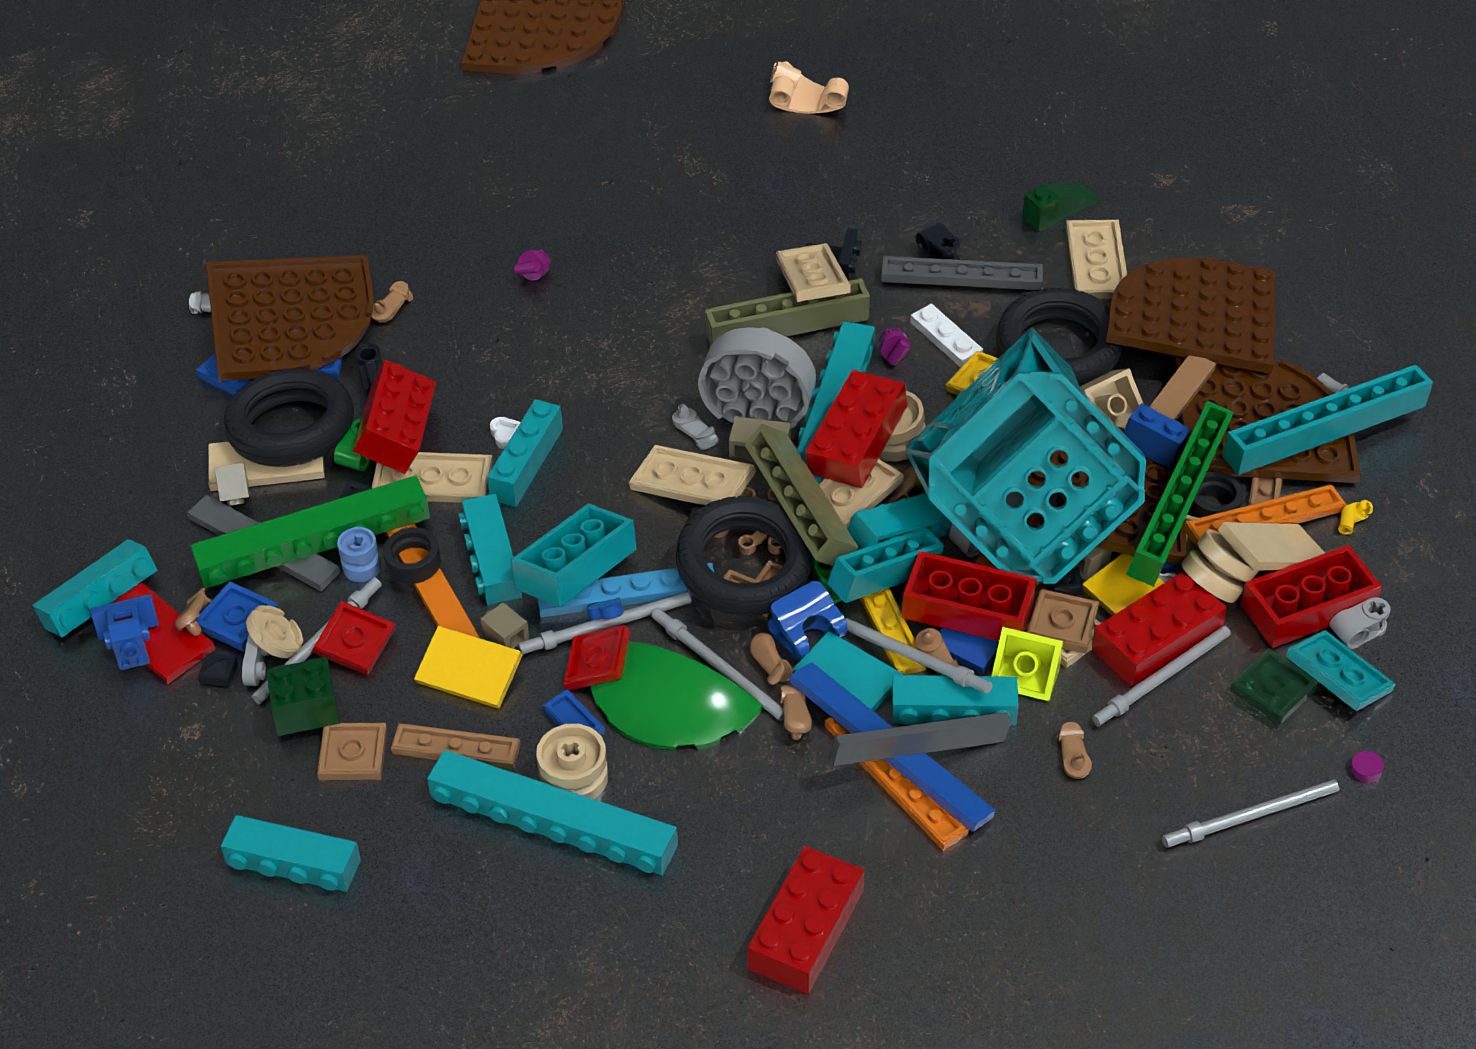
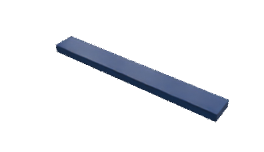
[789,662,996,832]

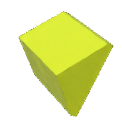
[991,627,1063,701]

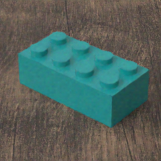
[511,503,636,607]

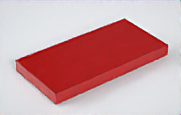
[110,582,216,684]

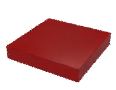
[313,601,396,676]
[563,625,630,690]

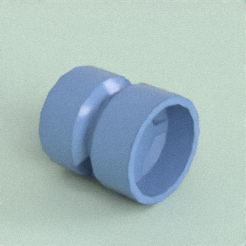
[337,527,381,582]

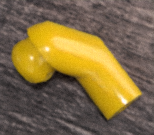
[1338,500,1373,535]

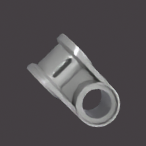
[1329,597,1391,649]

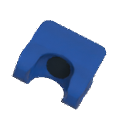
[767,581,847,661]

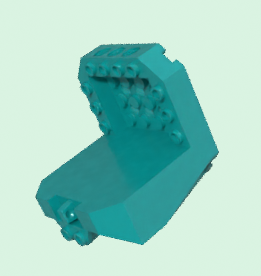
[906,327,1146,584]

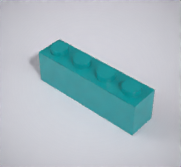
[487,399,563,507]
[458,493,522,605]
[847,493,952,550]
[827,527,944,603]
[32,539,158,638]
[892,675,1019,725]
[221,815,361,892]

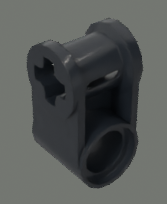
[915,223,960,260]

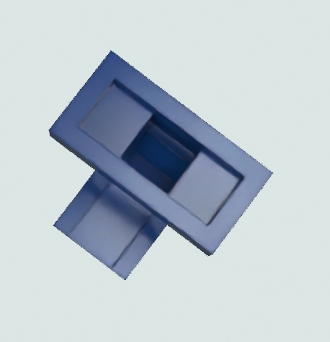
[91,594,159,670]

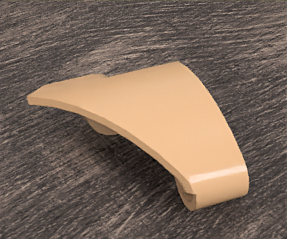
[769,61,849,114]

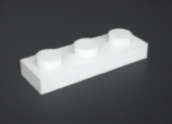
[910,304,983,368]

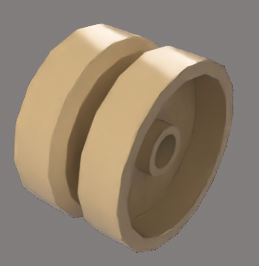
[879,391,926,462]
[1181,529,1259,603]
[536,724,608,799]

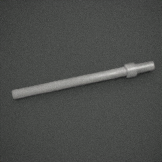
[251,577,382,704]
[518,592,691,654]
[651,608,784,721]
[846,618,992,694]
[1091,626,1231,727]
[1162,779,1339,848]

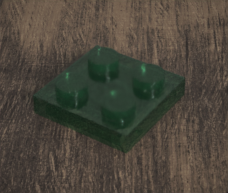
[1230,648,1319,725]

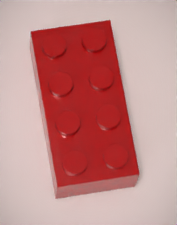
[353,359,436,474]
[805,370,908,488]
[1240,545,1382,648]
[902,551,1037,641]
[1092,570,1227,688]
[747,846,864,994]

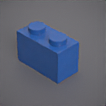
[1124,403,1192,469]

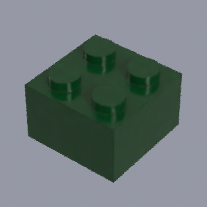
[266,657,340,736]

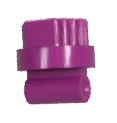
[514,249,551,280]
[878,327,911,366]

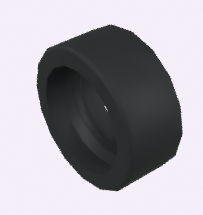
[1189,472,1244,518]
[383,527,441,584]

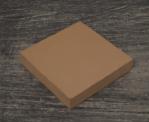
[1028,589,1099,654]
[317,723,387,780]

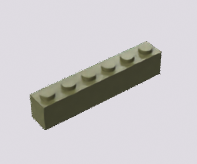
[705,278,870,345]
[745,424,859,566]

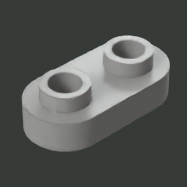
[242,634,269,686]

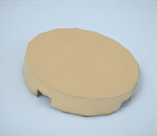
[246,605,303,658]

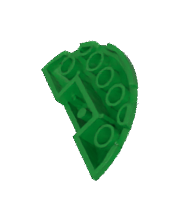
[590,641,763,751]

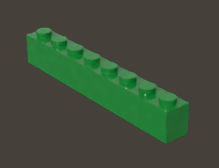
[1126,401,1234,587]
[190,475,430,588]

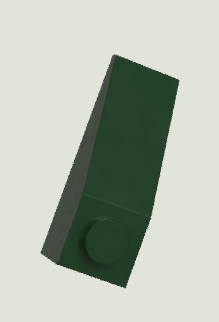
[1022,184,1099,232]

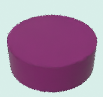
[1350,751,1384,783]

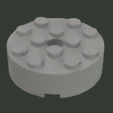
[698,327,816,429]

